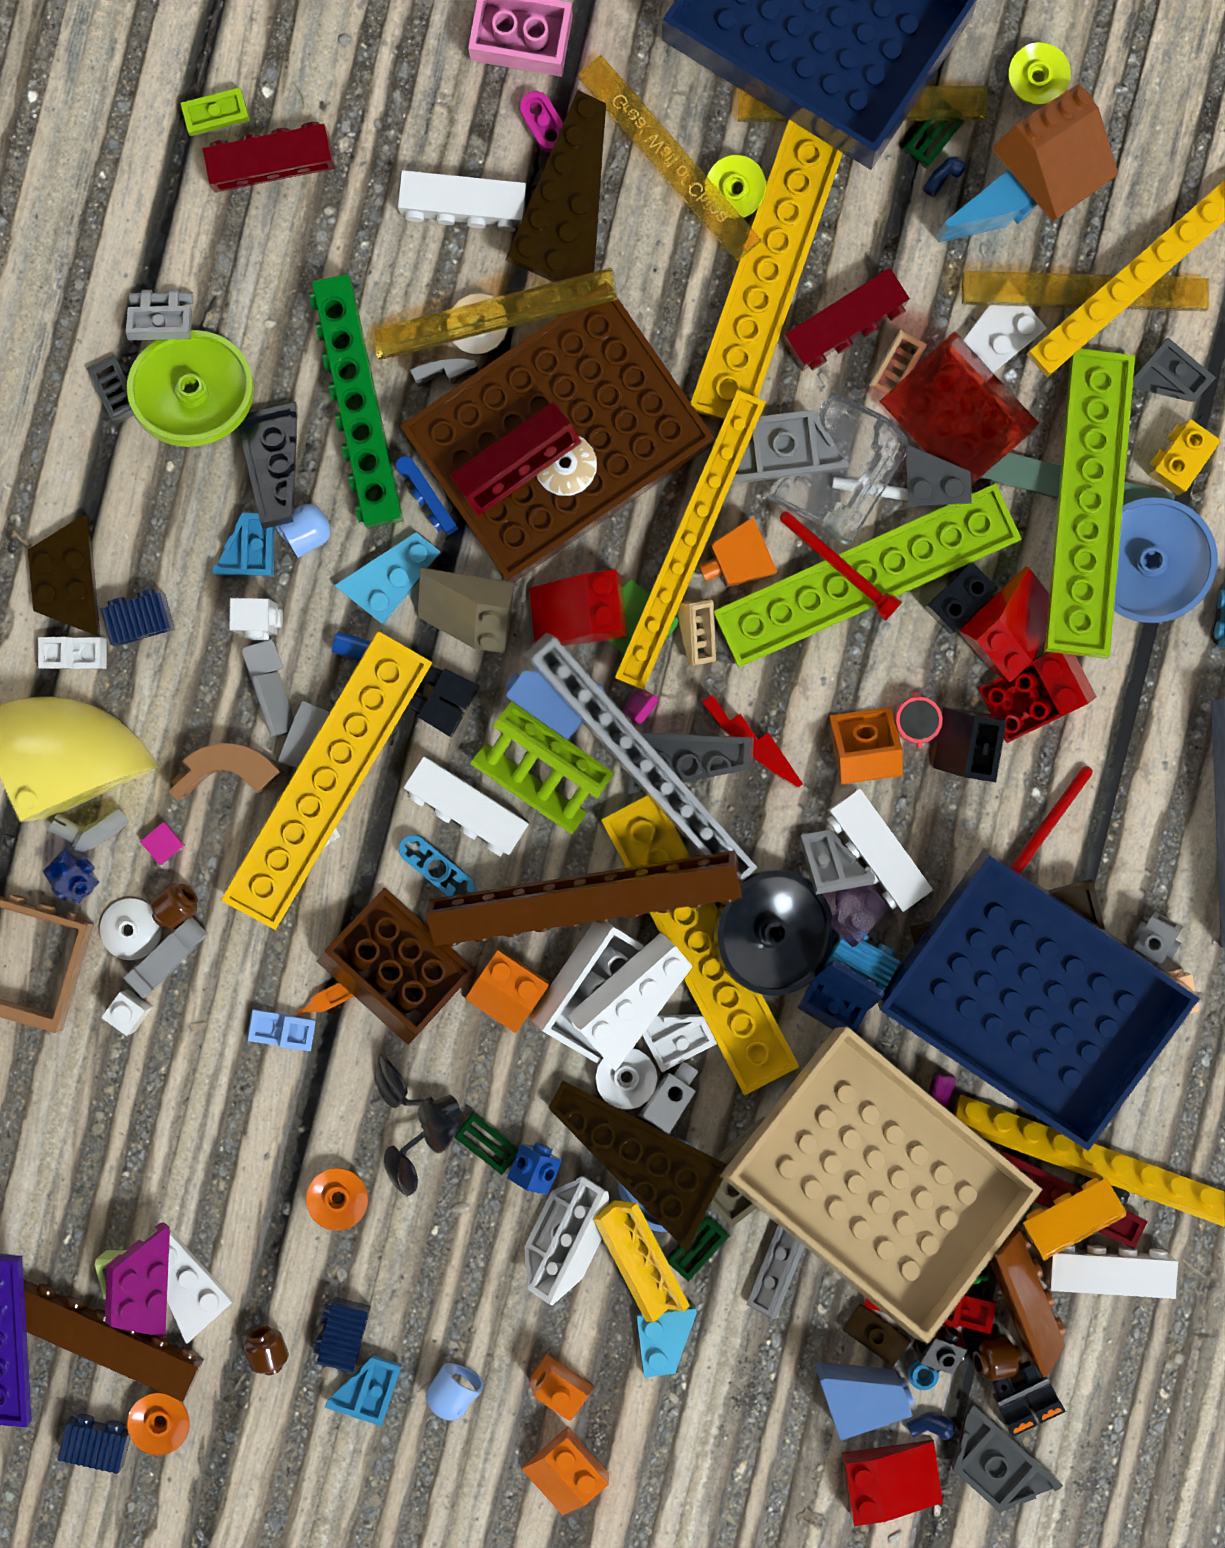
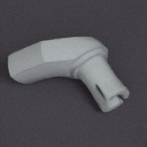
[48,808,128,852]

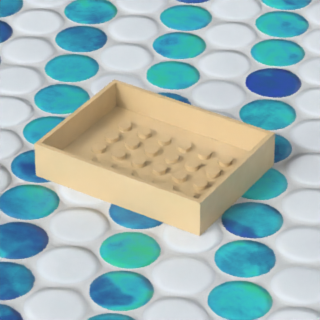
[720,1027,1042,1343]

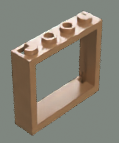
[0,894,94,1033]

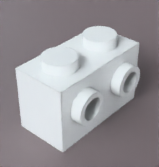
[230,598,283,640]

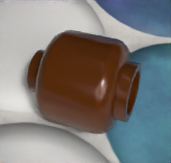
[151,883,198,929]
[243,1326,289,1376]
[973,1337,1022,1381]

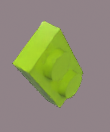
[180,87,250,136]

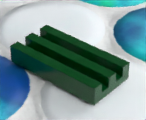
[902,99,966,170]
[454,1111,519,1175]
[666,1213,730,1282]

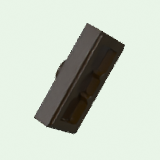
[842,1303,911,1367]

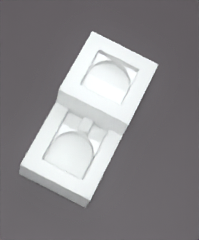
[38,637,107,669]

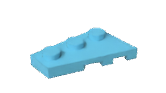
[334,532,441,625]

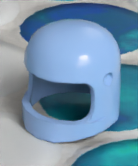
[275,503,331,558]
[426,1363,484,1421]

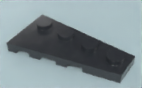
[238,402,298,529]

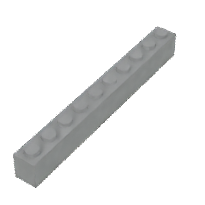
[523,633,758,882]

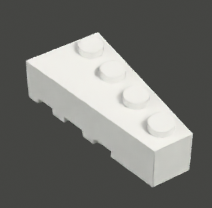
[567,933,692,1071]

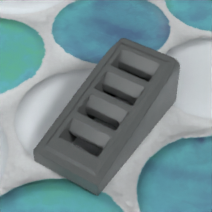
[87,354,134,424]

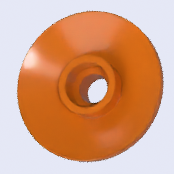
[306,1168,368,1231]
[127,1392,190,1455]

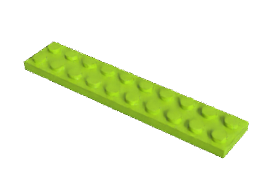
[1044,348,1135,659]
[713,483,1022,668]

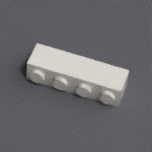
[398,170,527,231]
[404,756,530,857]
[827,789,933,912]
[1045,1245,1178,1299]

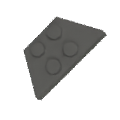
[952,1402,1063,1513]

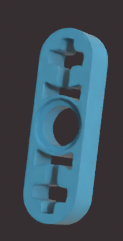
[399,835,476,896]

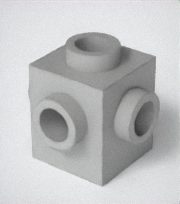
[1133,911,1183,964]

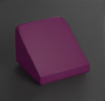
[928,1072,956,1107]

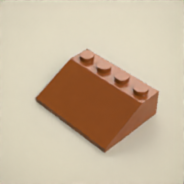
[992,83,1118,222]
[989,1225,1066,1377]

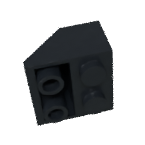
[933,707,1007,782]

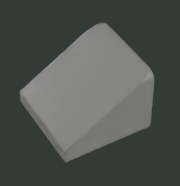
[241,639,283,678]

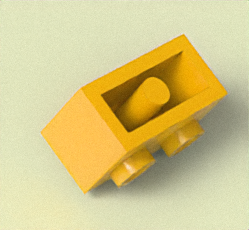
[1148,419,1221,496]

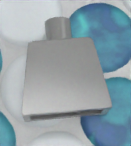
[637,1062,698,1134]

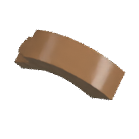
[168,743,284,800]

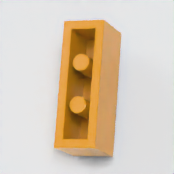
[1023,1178,1126,1261]

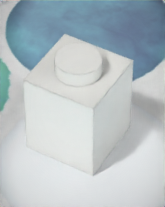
[101,989,153,1036]

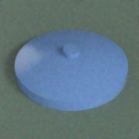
[1114,497,1218,623]

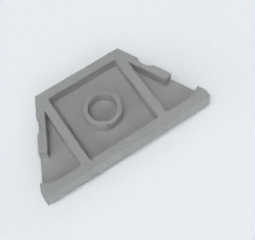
[732,410,849,484]

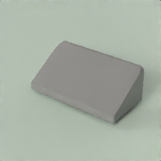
[252,672,294,737]

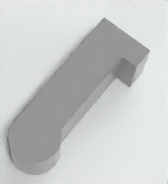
[124,917,208,999]

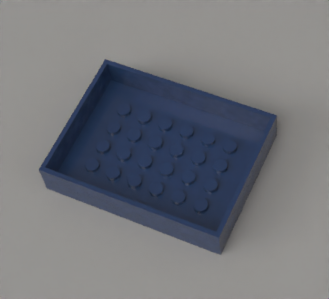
[662,0,977,170]
[878,848,1200,1151]

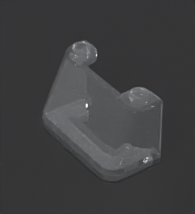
[767,392,908,545]

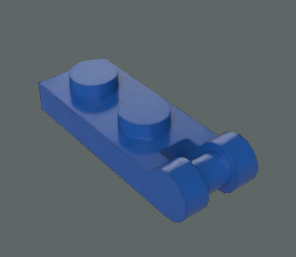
[396,456,458,535]

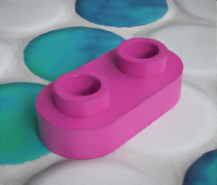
[520,91,563,153]

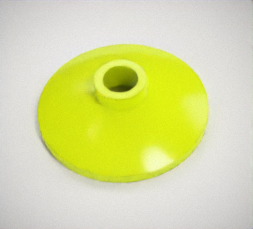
[1008,42,1071,105]
[705,155,766,219]

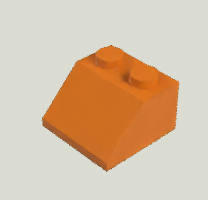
[829,707,903,785]
[465,947,550,1034]
[522,1427,609,1516]

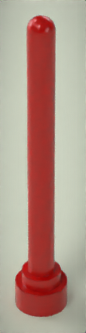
[780,512,902,621]
[1011,766,1093,872]

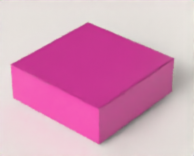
[140,822,185,865]

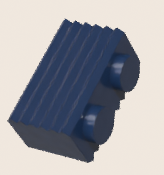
[100,589,175,647]
[313,1297,371,1373]
[57,1414,130,1474]

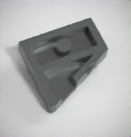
[1133,338,1216,402]
[906,446,972,507]

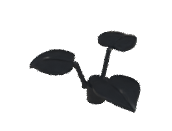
[376,1054,460,1197]

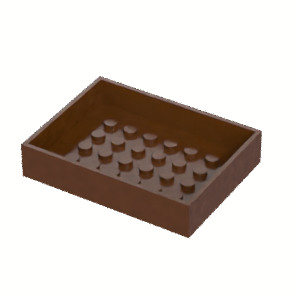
[400,283,715,583]

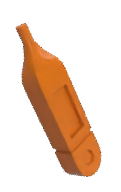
[297,983,354,1016]

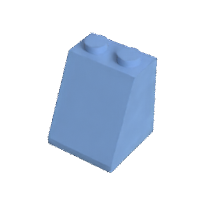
[505,670,604,741]
[814,1362,915,1441]

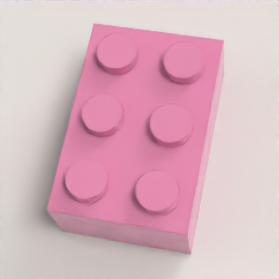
[468,0,573,77]

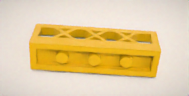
[593,1200,690,1323]

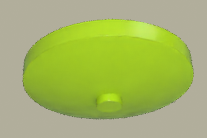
[127,330,254,447]

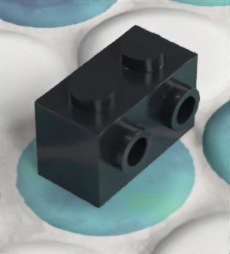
[924,562,999,634]

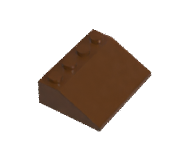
[316,887,476,1045]

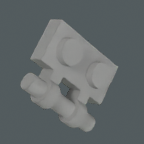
[126,289,194,340]

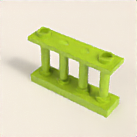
[470,701,615,835]

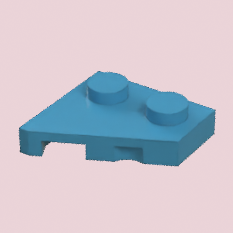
[212,513,275,577]
[325,1354,402,1427]

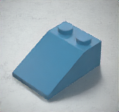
[935,169,1038,243]

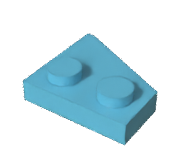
[637,1306,697,1378]

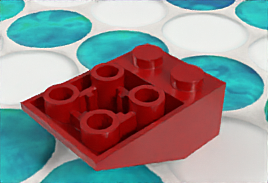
[978,652,1097,743]

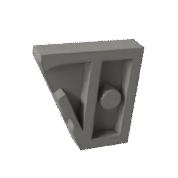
[799,830,875,894]

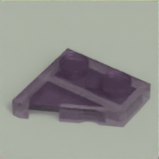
[831,885,890,948]

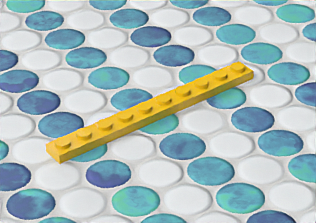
[1026,180,1225,377]
[615,389,766,691]
[953,1095,1225,1227]

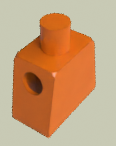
[698,517,777,587]
[529,1353,595,1421]

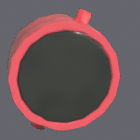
[893,692,943,748]

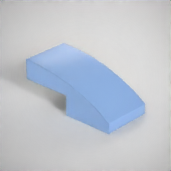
[247,1009,316,1051]

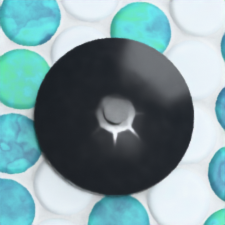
[713,870,834,996]

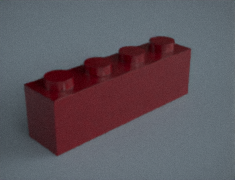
[202,122,336,193]
[782,268,910,371]
[449,402,582,516]

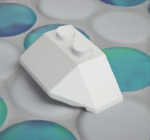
[524,1176,609,1305]

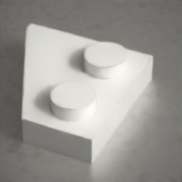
[643,1014,717,1072]

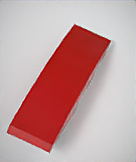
[701,695,803,788]
[864,1294,997,1334]

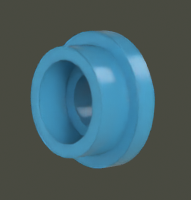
[908,1359,939,1390]

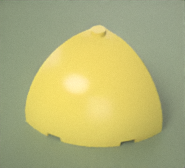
[0,697,158,822]

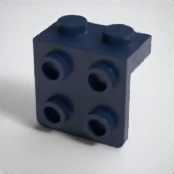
[797,961,885,1034]

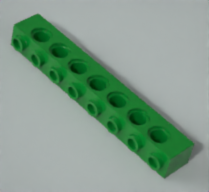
[309,274,404,529]

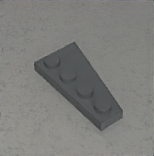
[628,732,753,794]

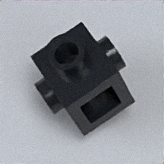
[913,1325,967,1375]

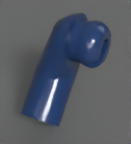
[922,156,966,197]
[906,1411,954,1440]

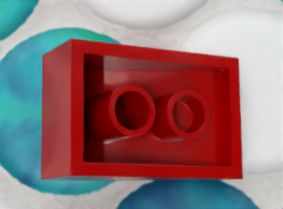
[959,566,1049,683]
[529,569,627,646]
[842,1440,943,1526]

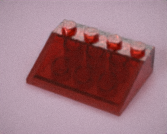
[879,331,1039,485]

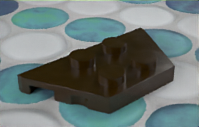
[28,515,100,635]

